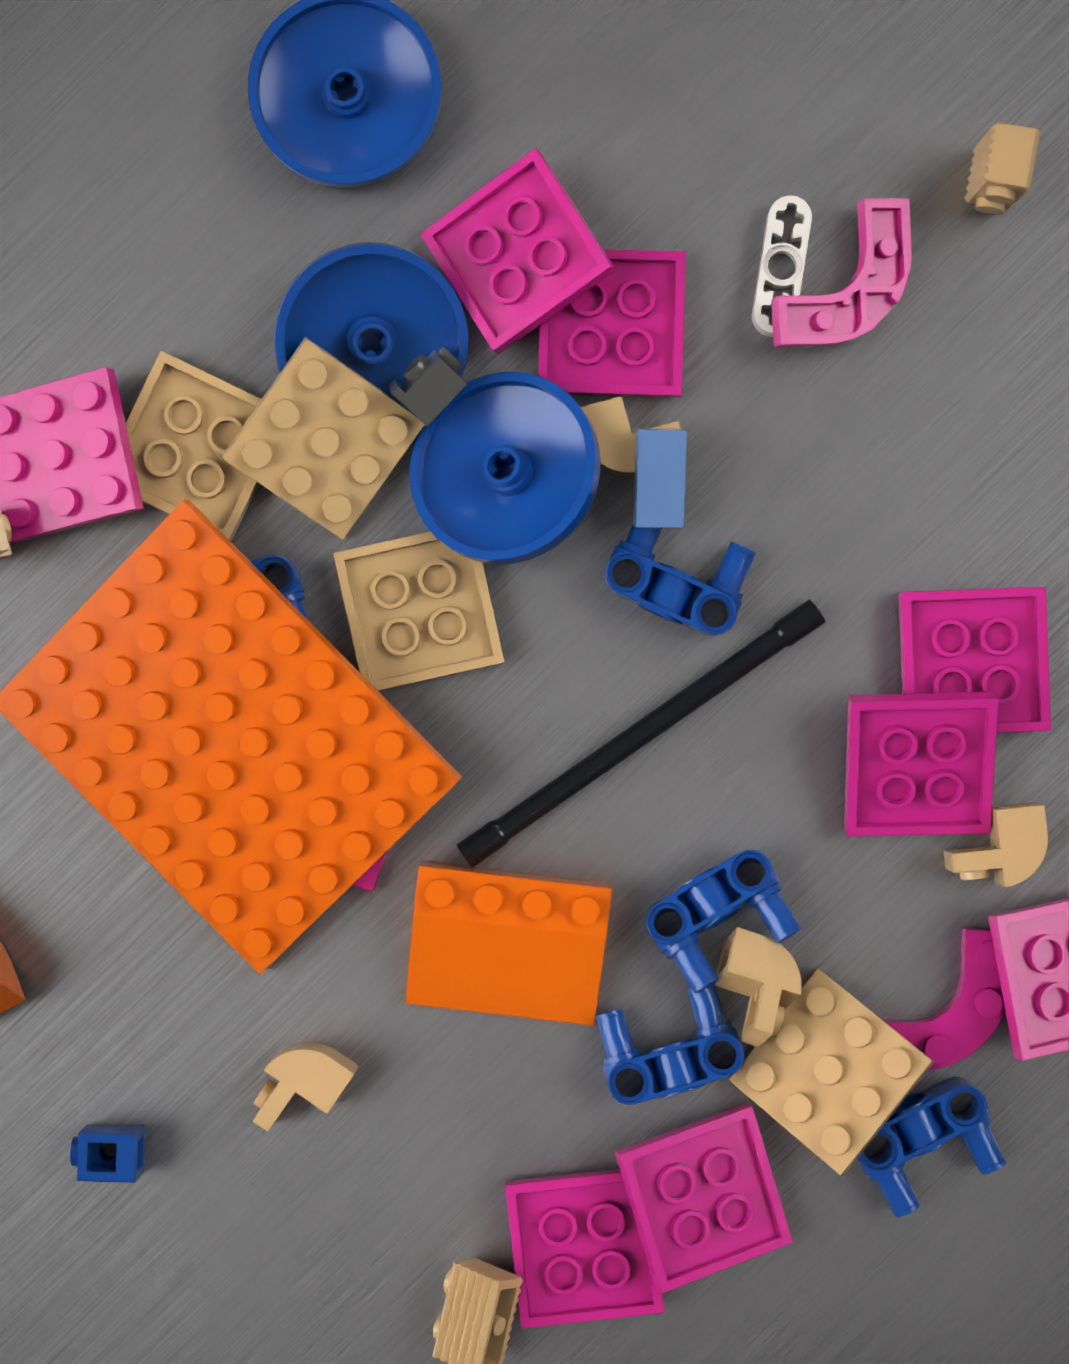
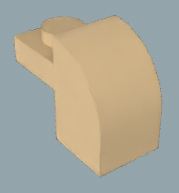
[581,396,681,477]
[943,802,1048,887]
[714,927,802,1047]
[252,1041,359,1132]

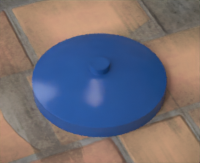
[248,0,442,188]
[274,242,469,406]
[409,372,601,564]

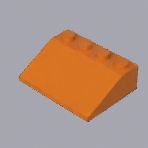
[405,861,612,1026]

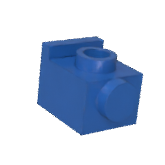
[70,1124,145,1183]

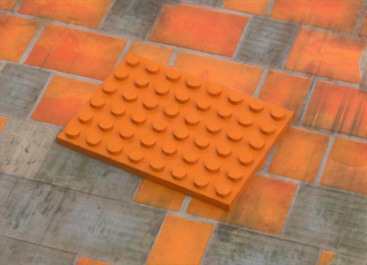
[0,499,462,974]

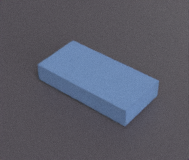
[633,429,687,528]

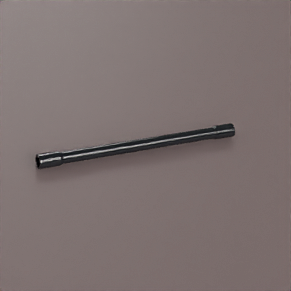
[456,599,826,868]

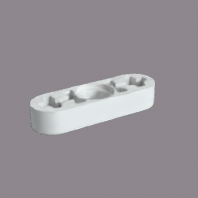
[752,195,812,337]

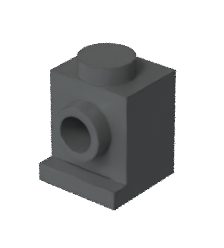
[388,346,467,426]

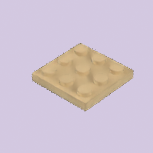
[223,337,425,540]
[126,350,261,542]
[333,531,505,691]
[729,968,934,1176]

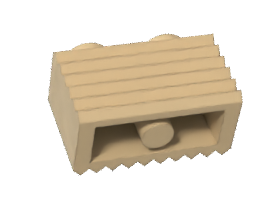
[964,122,1040,214]
[432,1258,523,1364]

